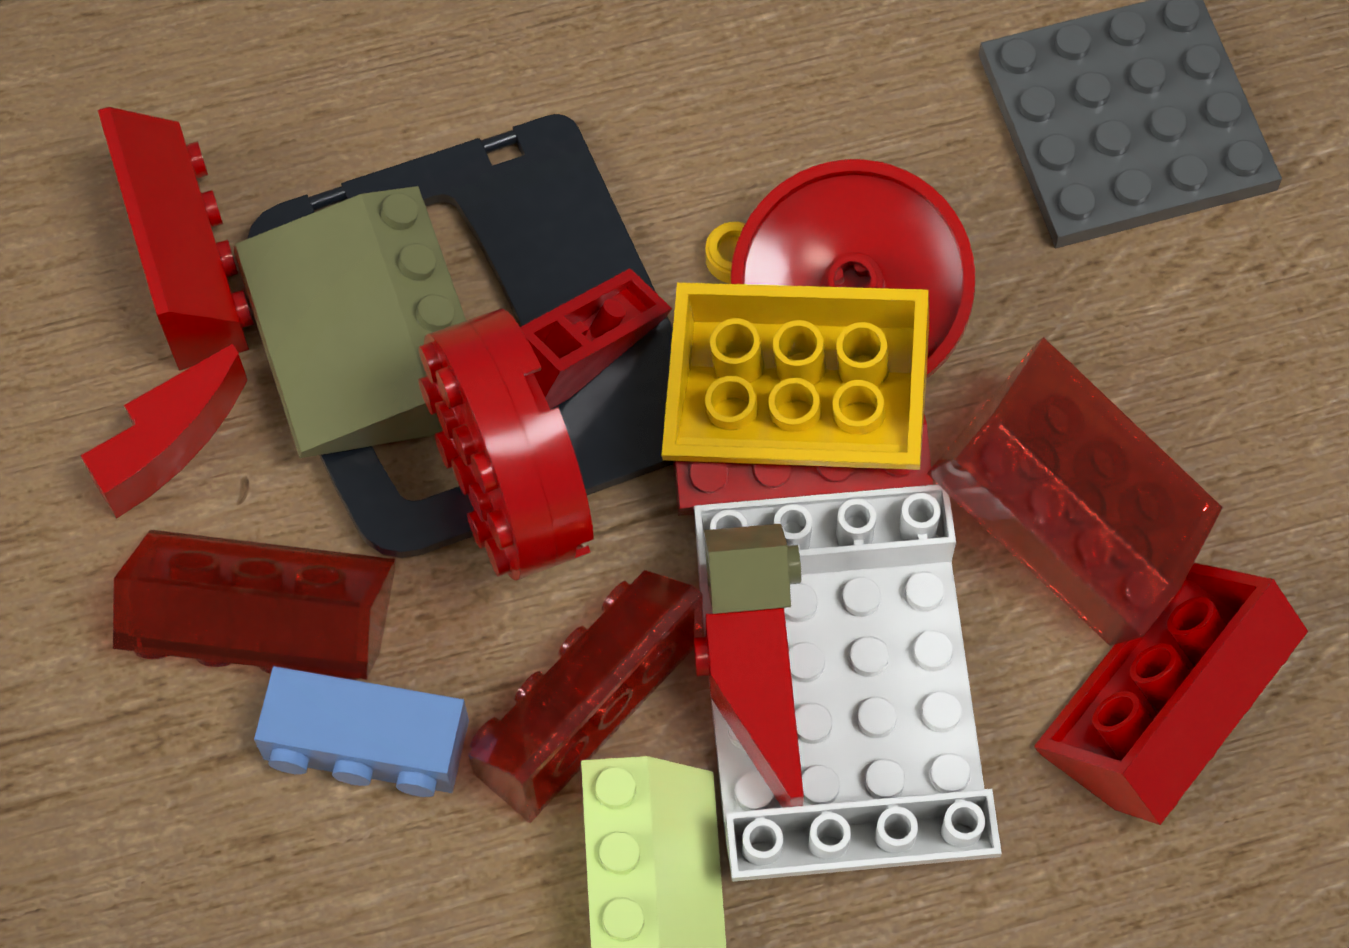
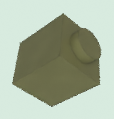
[704,524,801,614]

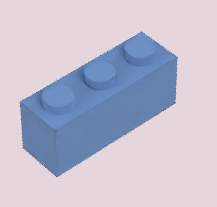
[254,666,469,797]

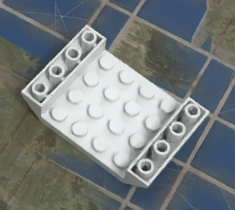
[694,484,1002,882]

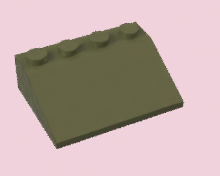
[233,186,466,458]

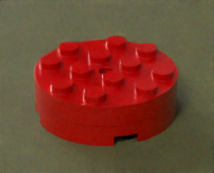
[418,308,594,581]

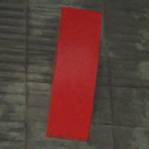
[80,344,248,518]

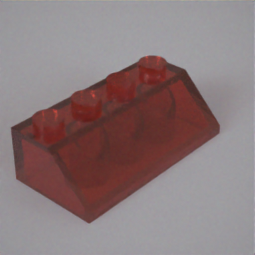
[113,530,396,680]
[468,570,703,823]

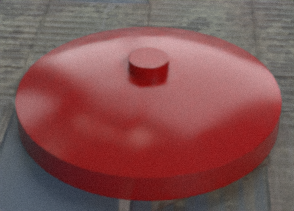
[731,159,975,379]

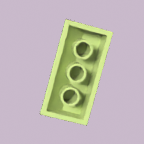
[581,756,726,948]

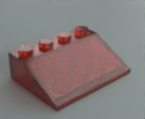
[927,337,1223,646]

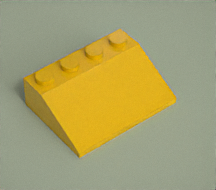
[662,282,929,470]

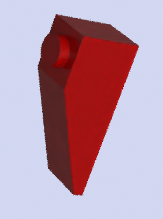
[520,268,672,409]
[694,608,804,808]

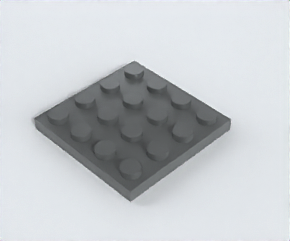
[979,0,1282,249]

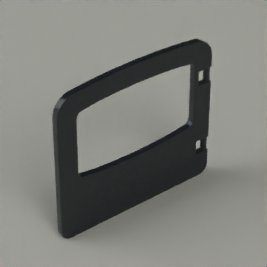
[247,114,673,558]

